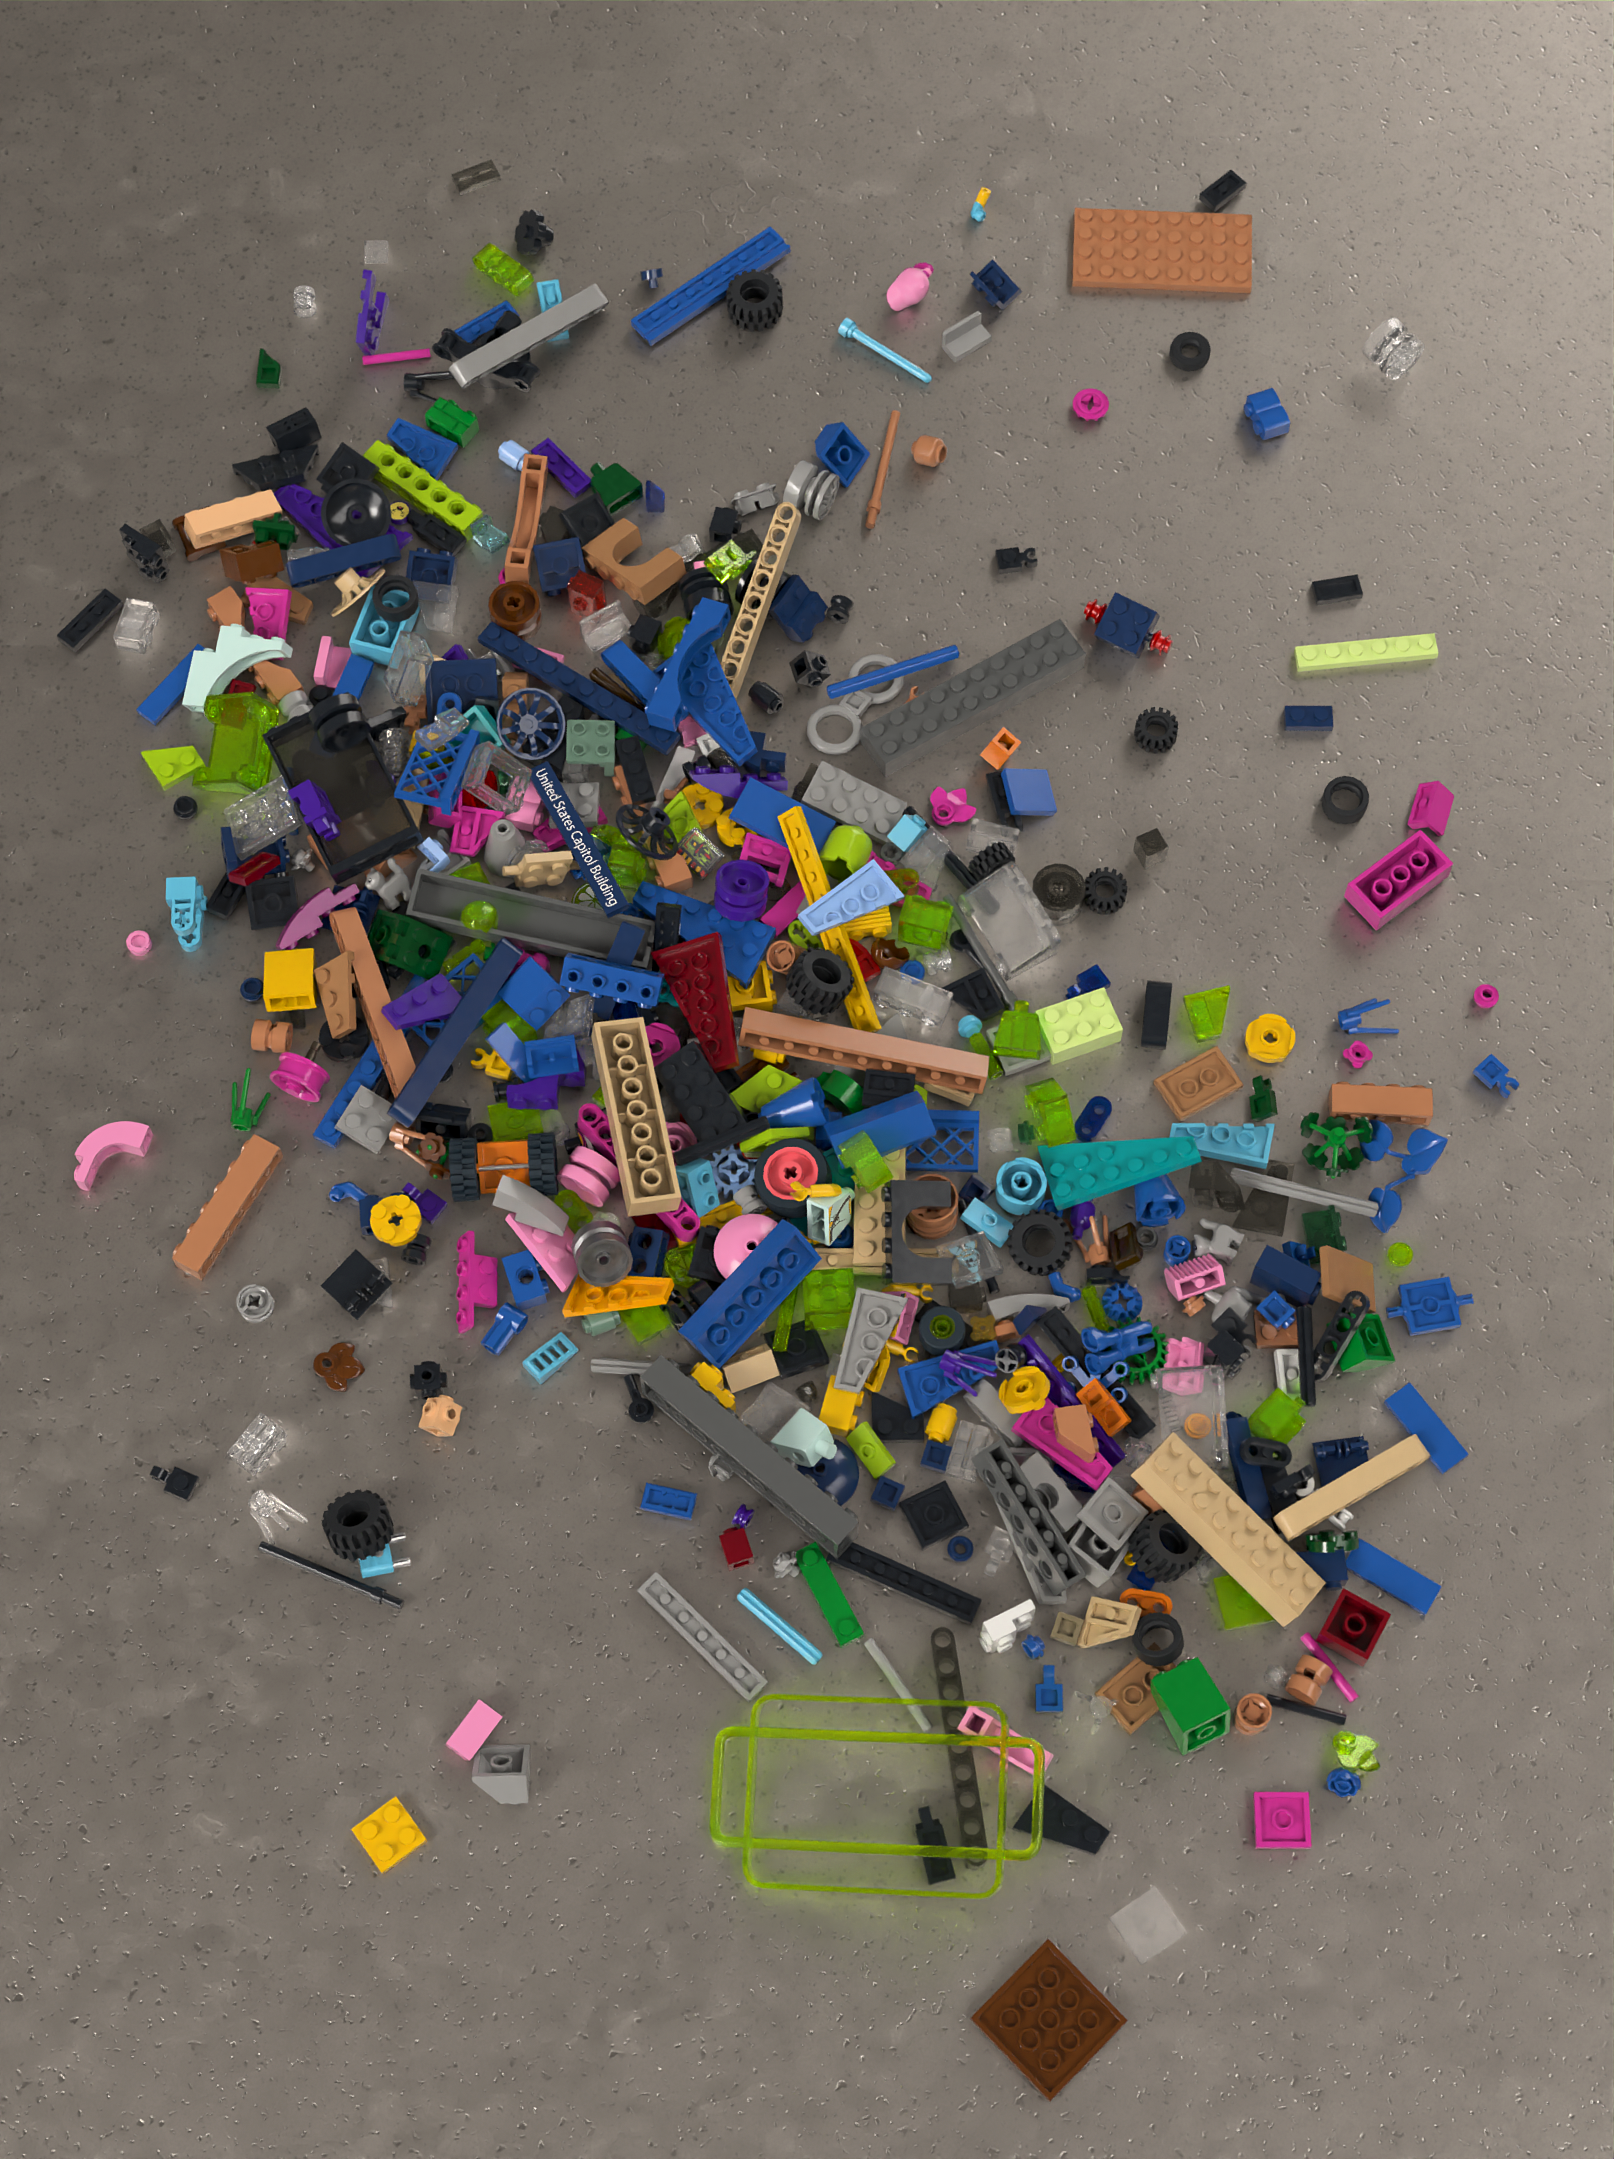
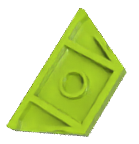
[732,1065,814,1142]

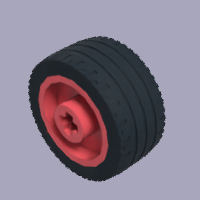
[754,1138,832,1219]

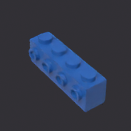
[559,953,665,1009]

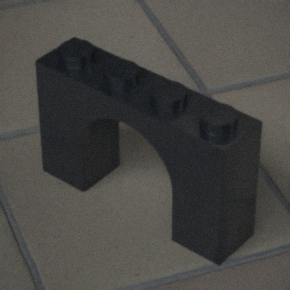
[881,1180,952,1286]

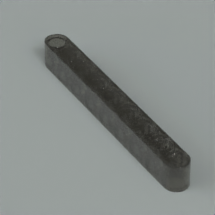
[930,1627,988,1870]

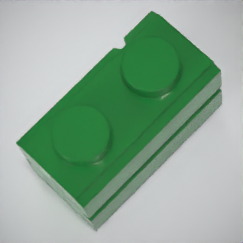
[425,397,479,448]

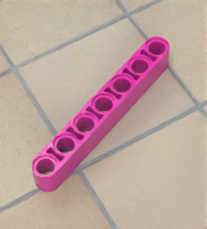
[577,1103,700,1242]

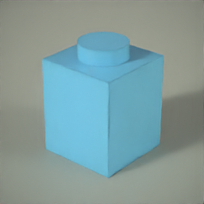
[887,814,930,853]

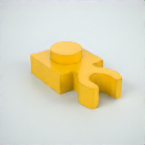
[470,1048,513,1081]

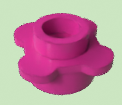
[1343,1041,1373,1069]

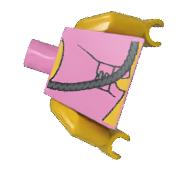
[880,1285,933,1363]

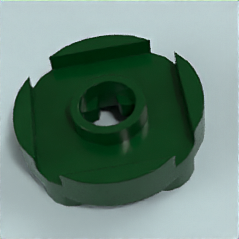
[1306,1530,1359,1553]

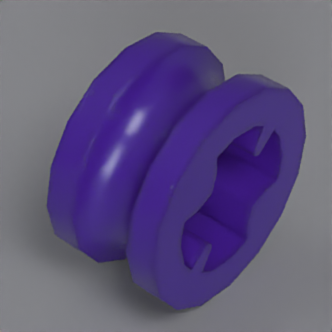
[732,1504,755,1530]

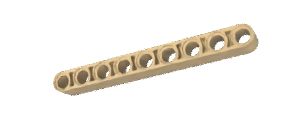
[720,502,801,700]

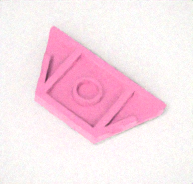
[505,1213,578,1293]

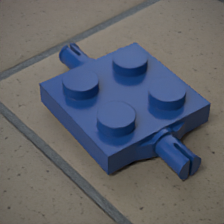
[1386,1277,1474,1336]

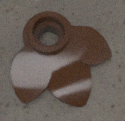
[313,1342,365,1392]

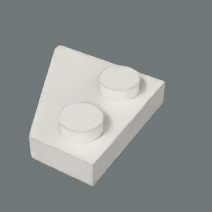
[1274,1349,1323,1402]

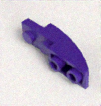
[689,765,788,799]

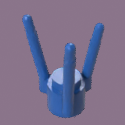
[1338,998,1399,1035]

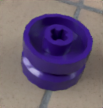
[714,860,769,922]

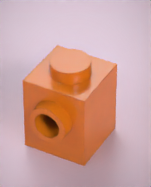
[980,727,1021,770]

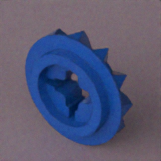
[1102,1283,1142,1323]

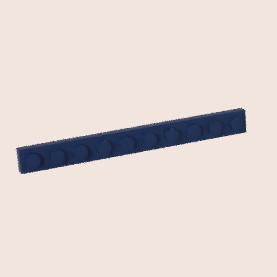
[477,621,681,756]

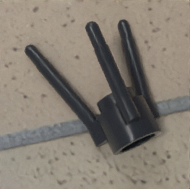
[403,371,454,403]

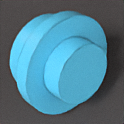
[958,1015,982,1038]

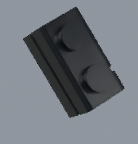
[416,1102,472,1141]
[1203,1330,1245,1381]

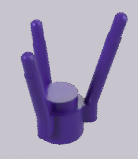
[939,1349,997,1397]

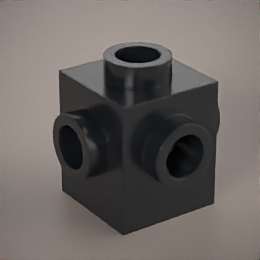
[789,650,831,687]
[410,1361,448,1400]

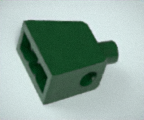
[590,462,643,517]

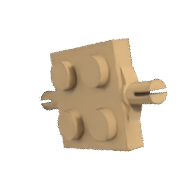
[502,851,580,888]

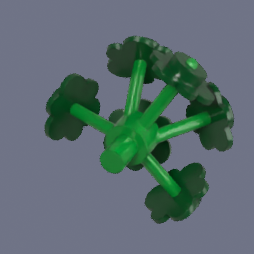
[1300,1112,1373,1179]

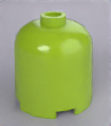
[818,825,872,883]

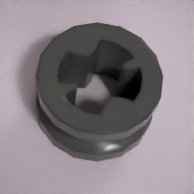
[880,842,902,866]

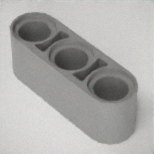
[963,1379,1024,1448]

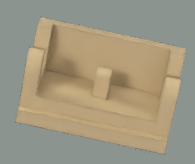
[721,1343,780,1393]

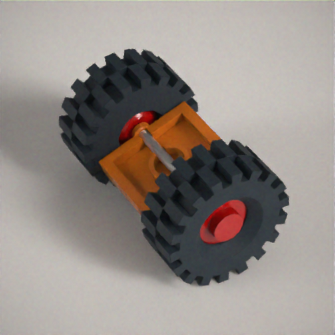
[449,1132,559,1202]

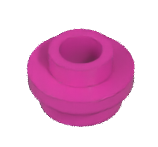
[1474,984,1499,1008]

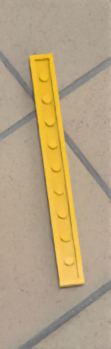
[778,806,882,1033]

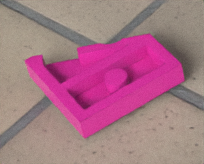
[449,805,505,857]

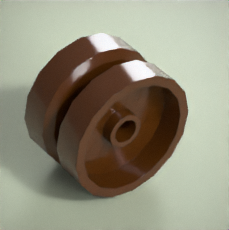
[488,581,542,641]

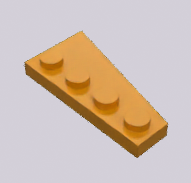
[562,1274,674,1317]

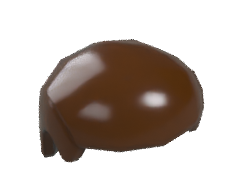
[871,937,910,971]

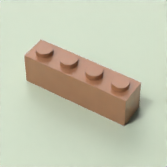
[1329,1082,1433,1126]

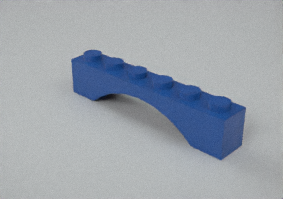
[645,597,731,732]

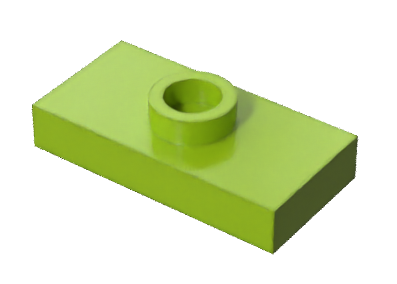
[846,1422,896,1480]

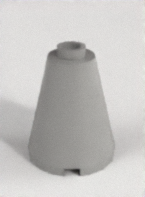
[484,819,532,878]

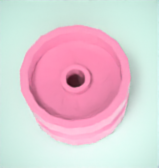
[557,1146,620,1207]

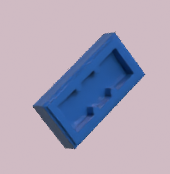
[640,1482,697,1521]

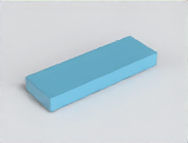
[537,279,569,342]

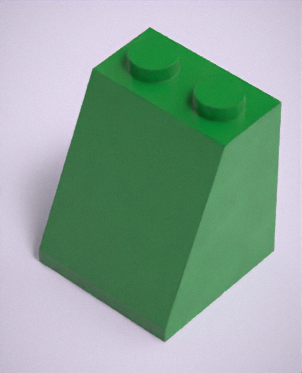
[1151,1657,1231,1756]

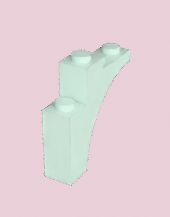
[182,624,293,714]

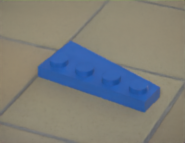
[897,1340,999,1419]

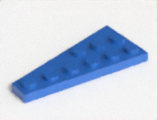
[652,643,758,767]

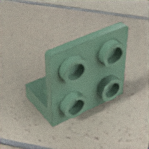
[566,720,615,777]

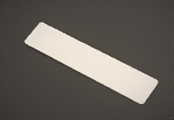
[651,746,695,810]

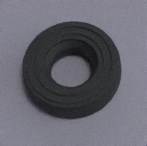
[1170,332,1211,371]

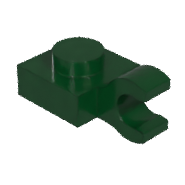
[1249,1075,1278,1122]

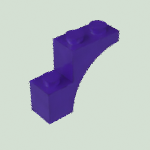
[506,1048,587,1110]

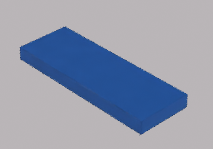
[1384,1383,1469,1475]
[1346,1538,1442,1616]

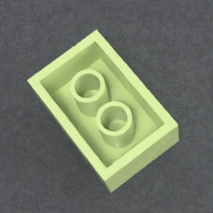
[1034,987,1123,1065]

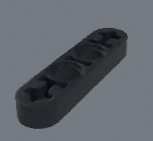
[1314,1291,1370,1382]

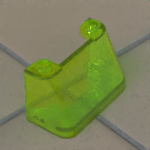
[192,692,279,795]

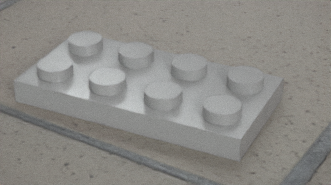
[800,761,908,845]

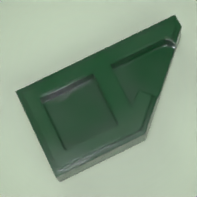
[256,348,282,388]

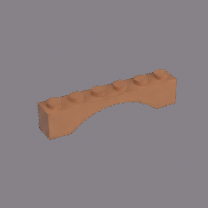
[505,454,548,585]
[206,586,304,706]
[612,765,693,893]

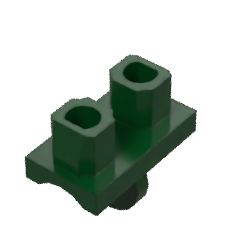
[252,512,298,551]

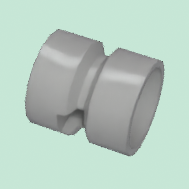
[278,690,313,734]

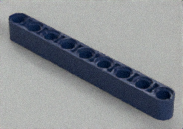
[387,937,523,1128]

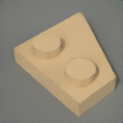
[1076,1596,1142,1648]

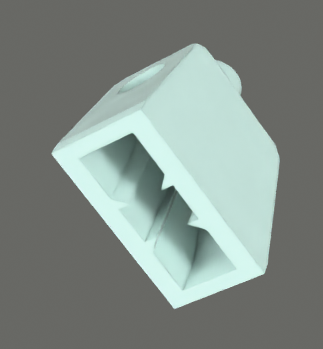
[770,1408,837,1467]

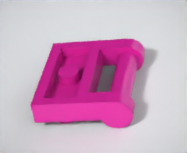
[739,832,791,888]

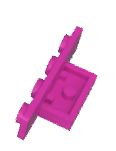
[456,1230,497,1333]

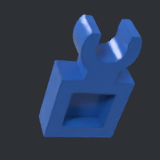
[1473,1054,1519,1098]

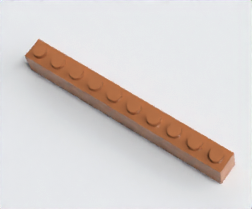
[738,1007,989,1094]

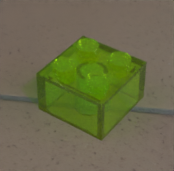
[898,895,954,953]
[802,1268,855,1330]

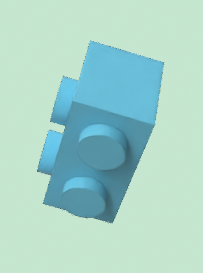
[675,1158,720,1218]

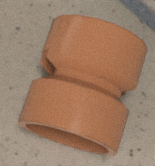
[766,940,807,975]
[251,1019,293,1053]
[1285,1655,1333,1705]
[1233,1693,1272,1736]

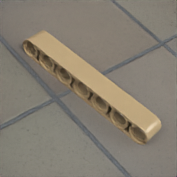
[1273,1434,1431,1541]

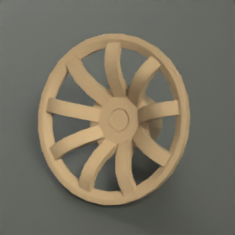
[331,567,385,617]

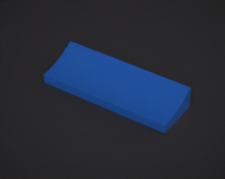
[678,1219,822,1369]

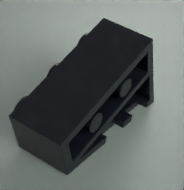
[522,694,585,783]

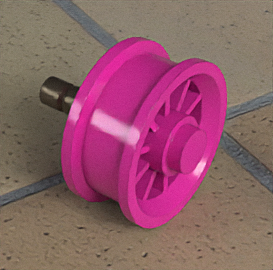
[270,1041,330,1102]

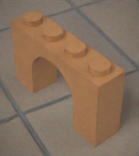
[582,517,687,605]

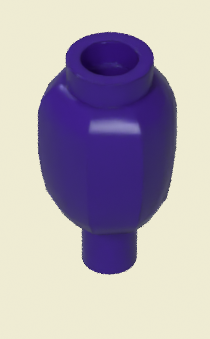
[1070,1199,1096,1240]

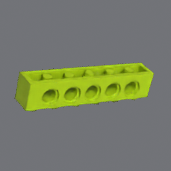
[362,440,484,542]

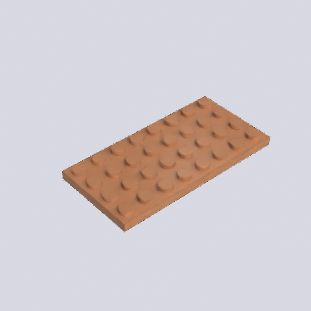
[1072,208,1252,293]

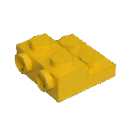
[727,960,777,1012]
[690,1362,736,1413]

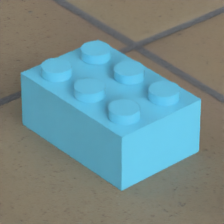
[349,584,420,668]

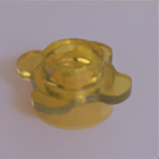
[970,1315,996,1341]

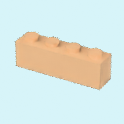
[184,489,282,549]

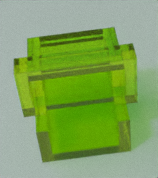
[1248,1387,1307,1456]

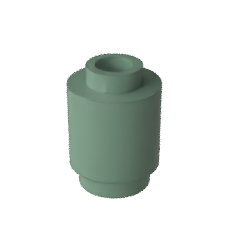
[581,1311,621,1337]

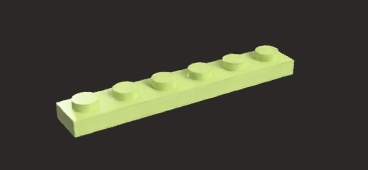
[1294,633,1439,672]

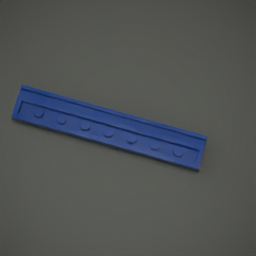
[631,226,791,346]

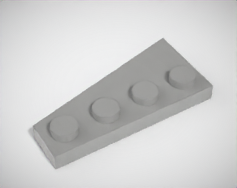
[834,1287,908,1394]

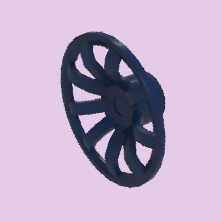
[496,688,565,760]

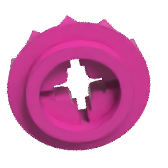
[1073,388,1109,421]

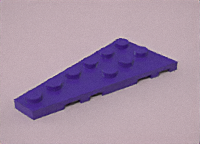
[273,484,414,578]

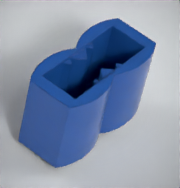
[1244,388,1290,440]

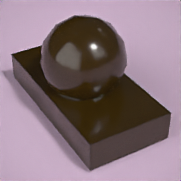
[1109,1222,1144,1271]

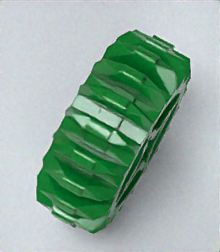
[1103,1316,1169,1386]

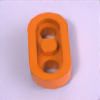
[1119,1588,1172,1618]

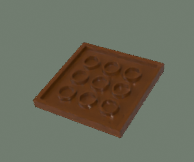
[970,1939,1128,2102]

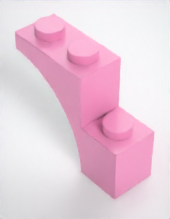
[957,1705,1054,1779]

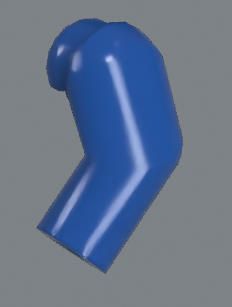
[1048,1272,1081,1303]

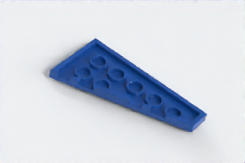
[633,881,776,989]

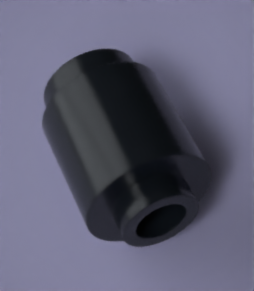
[748,681,784,714]

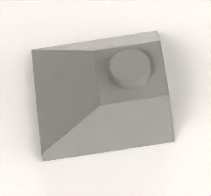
[472,1744,530,1805]

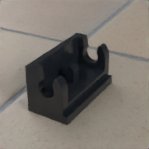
[266,407,322,453]

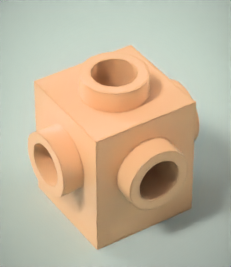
[418,1395,462,1437]

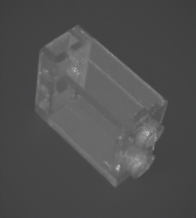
[383,630,434,707]
[461,741,533,816]

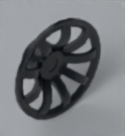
[615,804,678,860]

